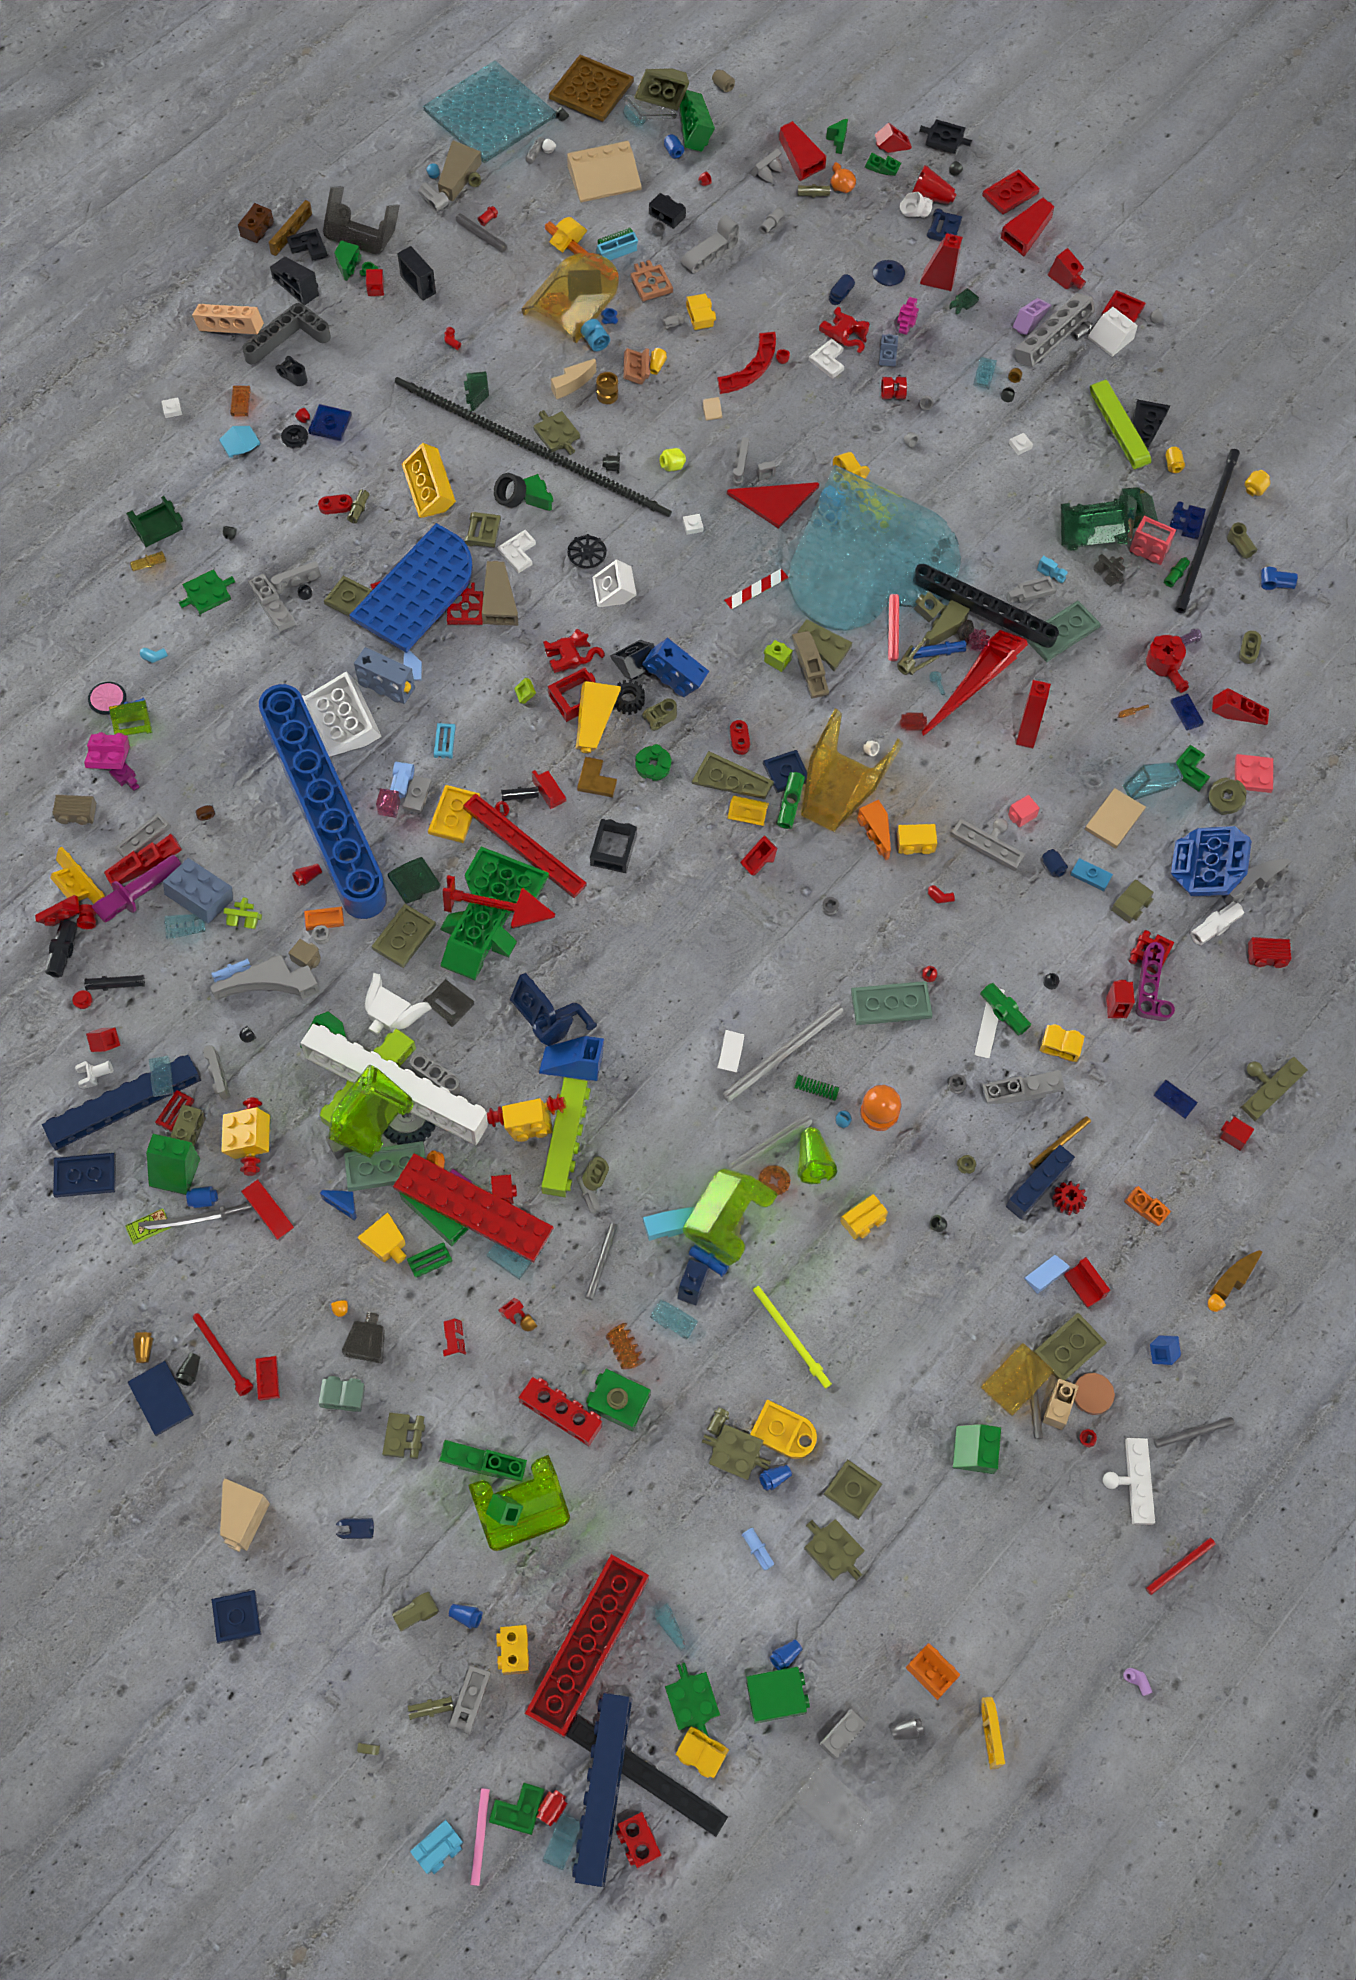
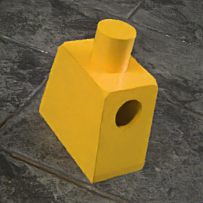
[358,1213,407,1264]

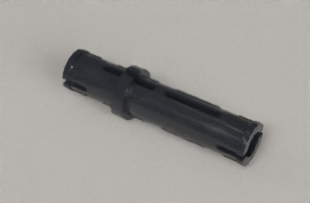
[84,975,145,991]

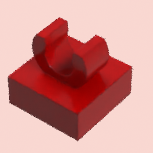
[498,1298,525,1324]

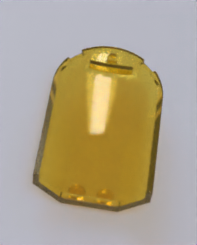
[521,253,619,343]

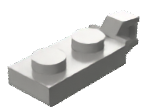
[1006,576,1057,603]

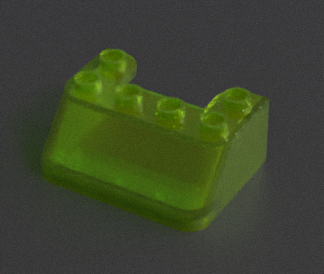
[683,1169,778,1266]
[468,1455,570,1551]

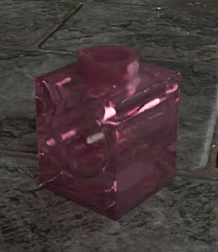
[376,788,401,818]

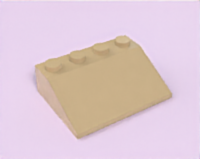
[567,141,642,203]

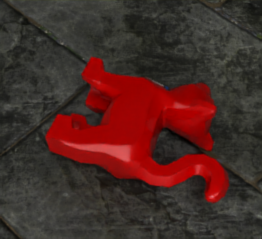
[819,307,870,353]
[543,629,605,673]

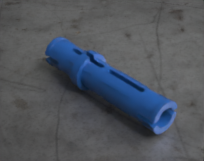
[912,640,966,659]

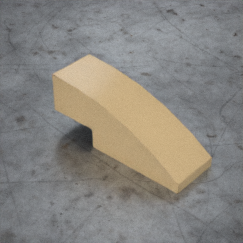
[551,359,596,400]

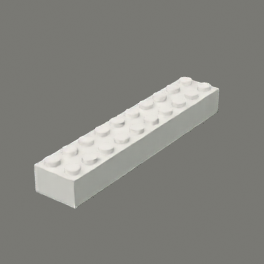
[301,1024,488,1146]

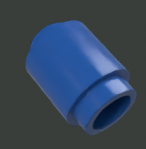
[664,134,684,159]
[186,1186,218,1208]

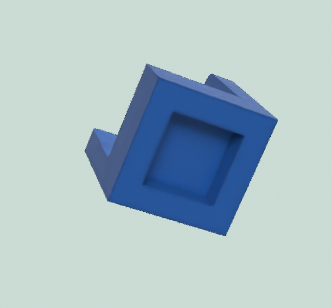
[1150,1335,1181,1365]

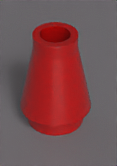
[292,863,322,886]

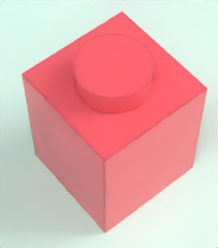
[1008,795,1040,828]

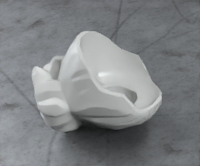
[900,192,933,218]

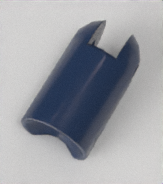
[336,1518,374,1539]

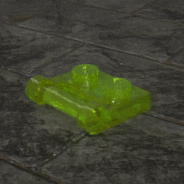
[109,700,153,736]

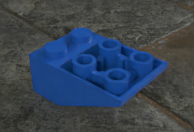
[539,1036,604,1081]

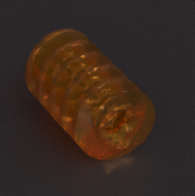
[606,1323,646,1370]

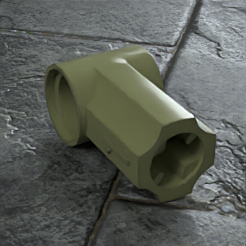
[1227,522,1258,559]
[392,1592,439,1632]

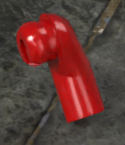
[444,327,461,350]

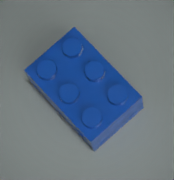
[642,637,709,697]

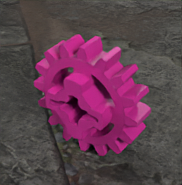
[897,297,919,335]

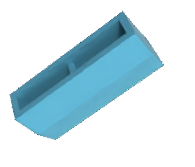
[596,232,638,263]

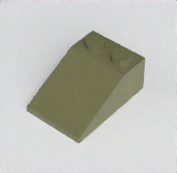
[634,68,689,111]

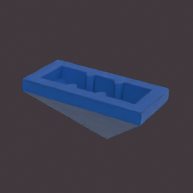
[320,1190,357,1221]

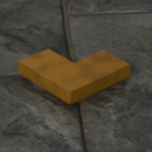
[577,757,617,798]

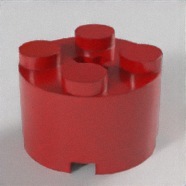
[1146,635,1186,677]

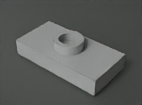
[403,775,432,814]

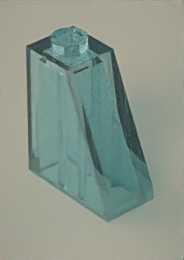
[1123,762,1184,800]

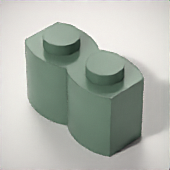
[318,1376,365,1412]

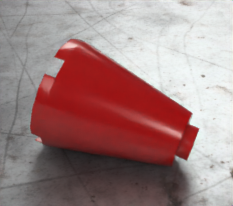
[912,165,957,205]

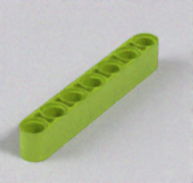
[1089,379,1152,470]

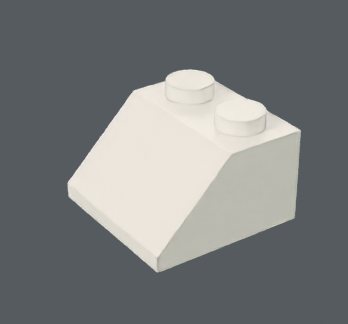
[1088,307,1138,357]
[592,559,636,607]

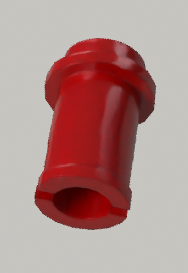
[477,206,498,226]
[1168,670,1189,693]

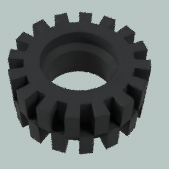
[614,680,645,715]

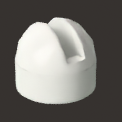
[542,139,556,154]
[863,741,880,756]

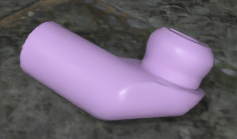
[1123,1668,1153,1696]

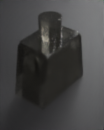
[342,1312,385,1364]

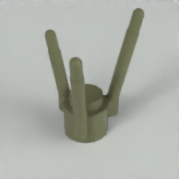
[897,637,939,675]

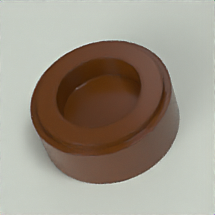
[195,805,215,821]

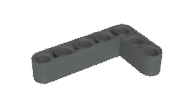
[242,303,331,365]

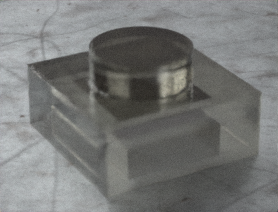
[957,619,976,645]

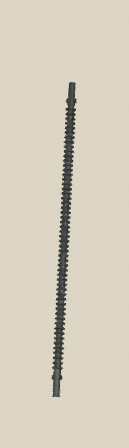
[395,377,672,517]

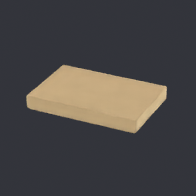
[1085,788,1146,849]

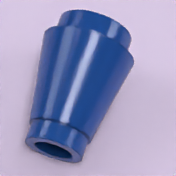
[759,1465,792,1491]
[449,1604,483,1629]
[769,1640,802,1670]

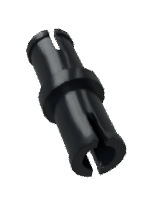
[501,786,539,801]

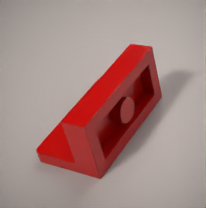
[532,770,566,809]
[1064,1257,1110,1308]

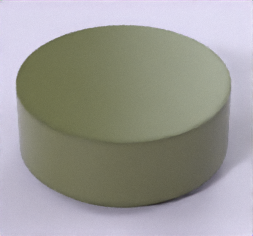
[357,1743,380,1755]

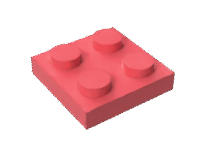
[1235,754,1273,793]

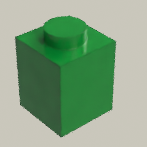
[486,1493,523,1526]

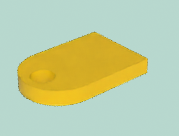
[750,1399,817,1459]
[981,1697,1005,1770]

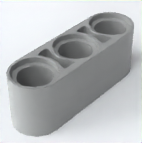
[411,1053,461,1096]

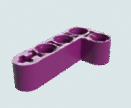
[1135,942,1175,1021]

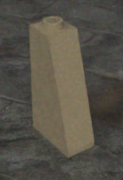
[438,140,482,201]
[482,561,519,626]

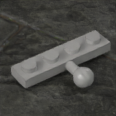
[951,818,1025,871]

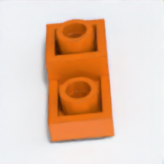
[1124,1186,1171,1226]

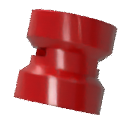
[76,904,97,930]

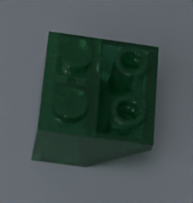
[1118,487,1158,529]

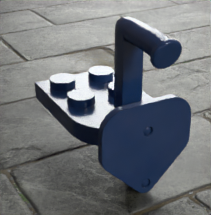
[510,973,597,1046]

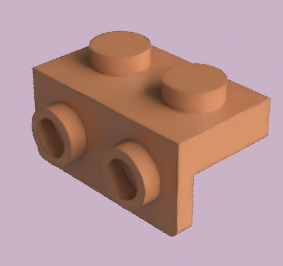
[623,348,651,385]

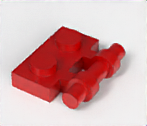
[1129,930,1175,974]

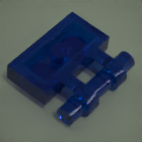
[1170,501,1206,540]

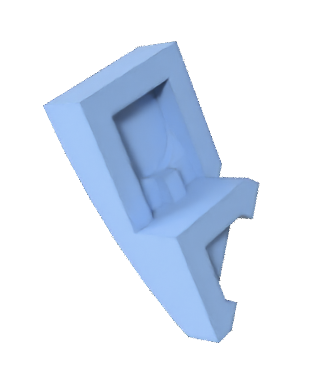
[403,650,422,681]

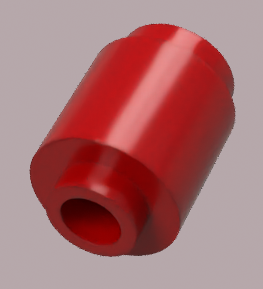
[536,1790,568,1827]

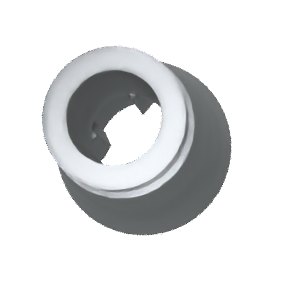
[891,1716,925,1740]

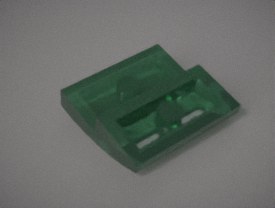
[387,857,441,904]

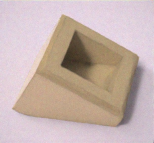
[702,397,722,421]

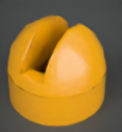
[1208,1294,1226,1312]
[331,1300,348,1317]

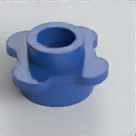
[601,308,618,324]

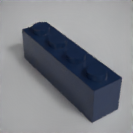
[1006,1144,1075,1219]

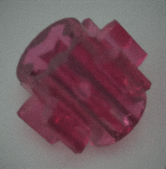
[967,629,990,651]

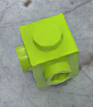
[764,640,793,672]

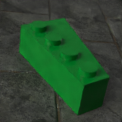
[679,90,715,152]

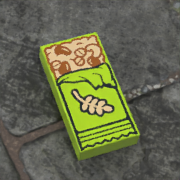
[125,1208,171,1245]

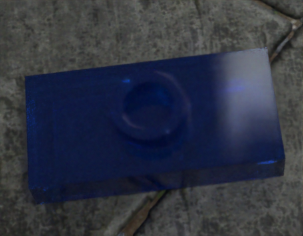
[1171,694,1204,731]
[1153,1080,1198,1119]

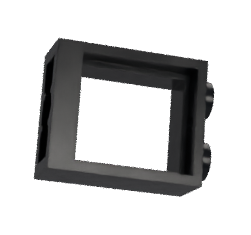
[397,246,436,301]
[590,819,637,874]

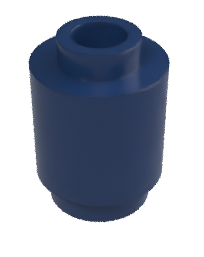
[1042,849,1068,877]

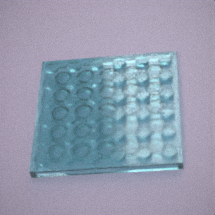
[423,60,556,163]

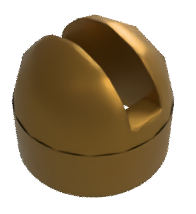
[1008,368,1022,383]
[520,1314,538,1332]

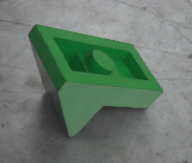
[826,119,848,154]

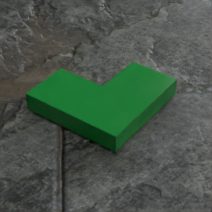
[1169,745,1210,792]
[489,1783,545,1835]

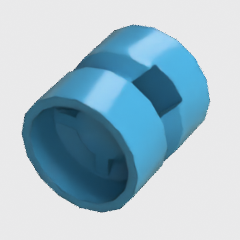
[581,319,610,351]

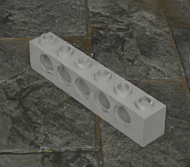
[1015,293,1095,367]

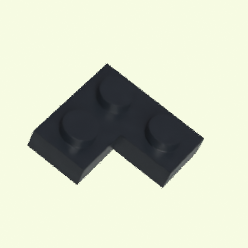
[286,228,328,261]

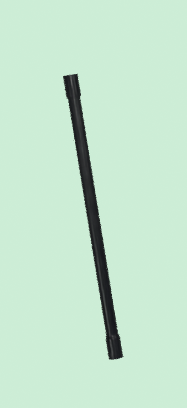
[1175,449,1240,613]

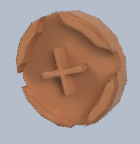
[1074,1373,1115,1415]

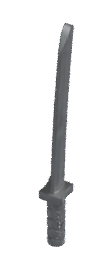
[138,1203,254,1230]

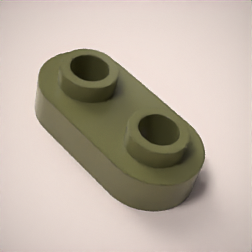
[1239,631,1262,664]
[582,1157,609,1191]

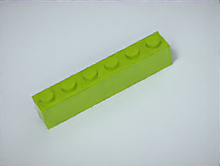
[320,1028,416,1135]
[541,1077,591,1198]

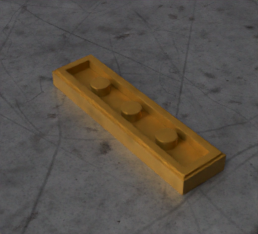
[269,200,312,256]

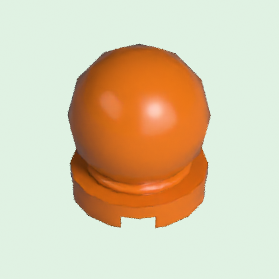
[860,1085,902,1131]

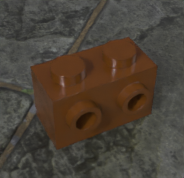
[238,203,274,243]

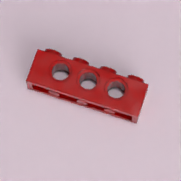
[518,1377,603,1447]

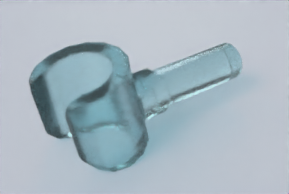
[930,671,946,695]

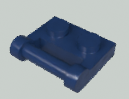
[927,208,962,242]

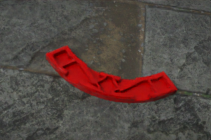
[717,332,776,394]

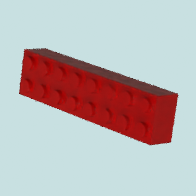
[525,1554,649,1738]

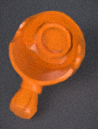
[830,162,856,193]

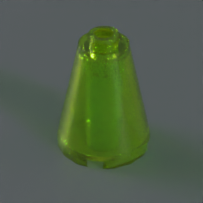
[797,1127,838,1184]

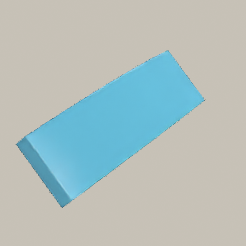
[643,1207,706,1241]

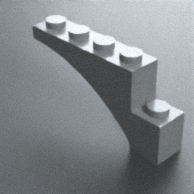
[210,955,320,1000]

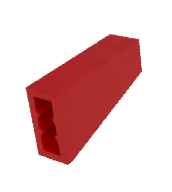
[779,121,827,181]
[1001,197,1055,257]
[920,233,963,291]
[1016,680,1051,749]

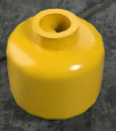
[1244,470,1271,496]

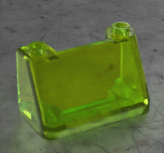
[328,1064,413,1158]

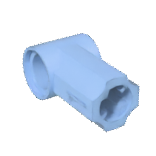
[390,762,415,799]

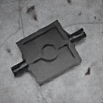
[919,119,972,154]

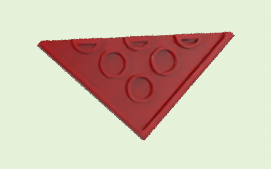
[727,482,819,529]

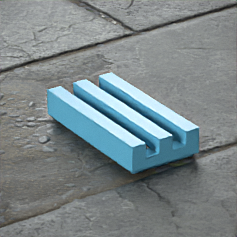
[434,723,456,759]

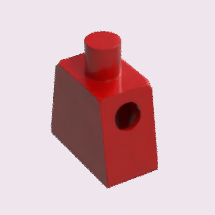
[1048,248,1086,290]

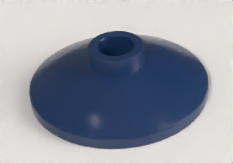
[873,260,905,286]

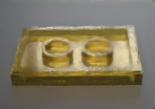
[981,1343,1054,1417]

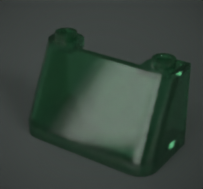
[1061,495,1137,551]

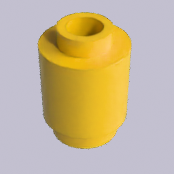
[1165,447,1185,473]

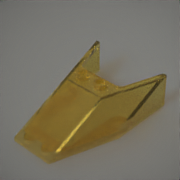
[801,708,903,832]

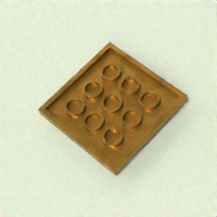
[549,54,634,121]

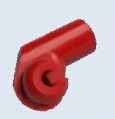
[928,885,955,904]

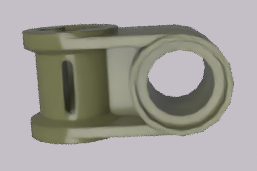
[642,698,677,731]

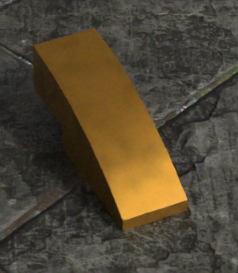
[1209,1250,1263,1301]

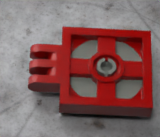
[447,582,484,625]

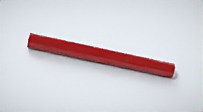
[1145,1538,1216,1595]

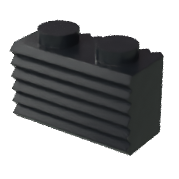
[649,193,686,229]

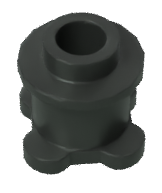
[602,452,620,473]

